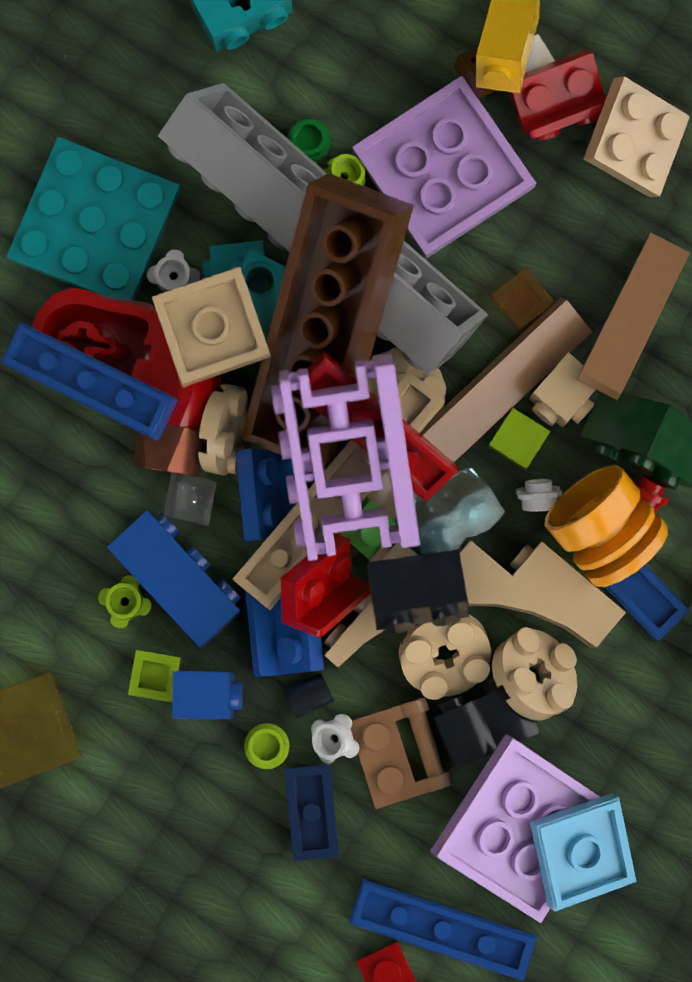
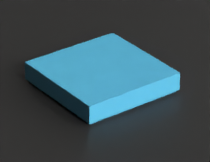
[530,793,636,911]

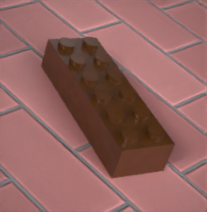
[241,173,414,471]

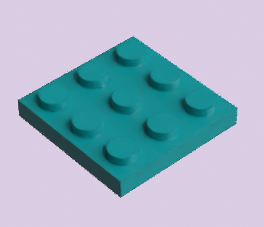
[6,137,181,300]

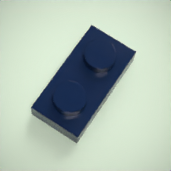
[284,764,339,861]

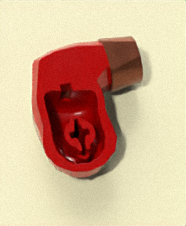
[32,288,222,477]

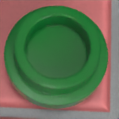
[287,119,331,163]

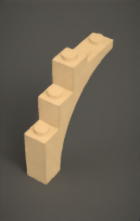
[324,541,626,668]

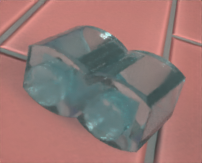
[414,468,504,554]

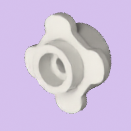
[147,250,200,293]
[516,479,563,511]
[311,714,359,764]

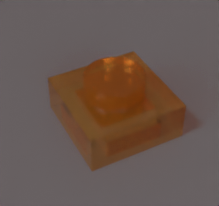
[491,267,555,332]

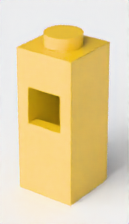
[476,0,540,93]

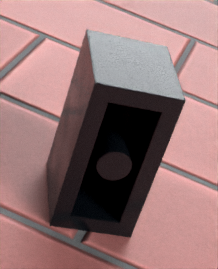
[367,549,468,633]

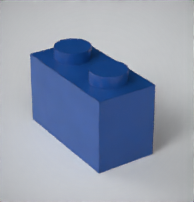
[172,671,243,719]

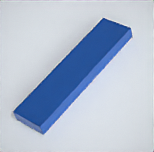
[1,322,179,441]
[349,878,537,981]

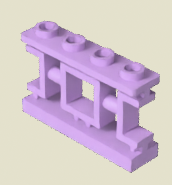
[271,353,420,561]

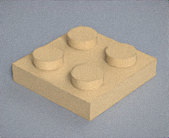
[584,76,690,197]
[152,267,271,387]

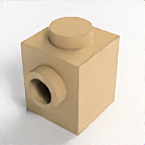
[529,352,596,428]

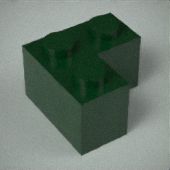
[580,392,692,490]

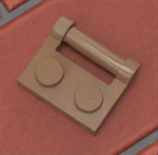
[350,697,453,809]

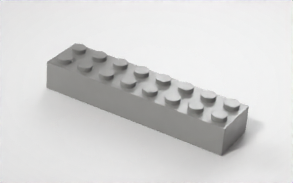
[158,83,488,375]

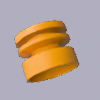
[544,465,668,587]

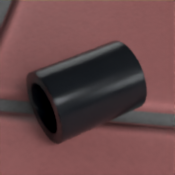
[284,673,334,719]

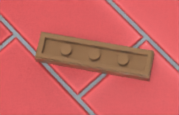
[577,233,690,400]

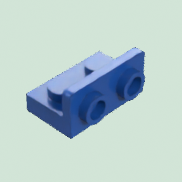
[236,449,297,542]
[245,591,324,677]

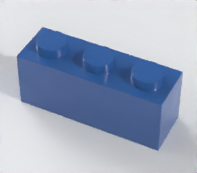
[107,510,242,648]

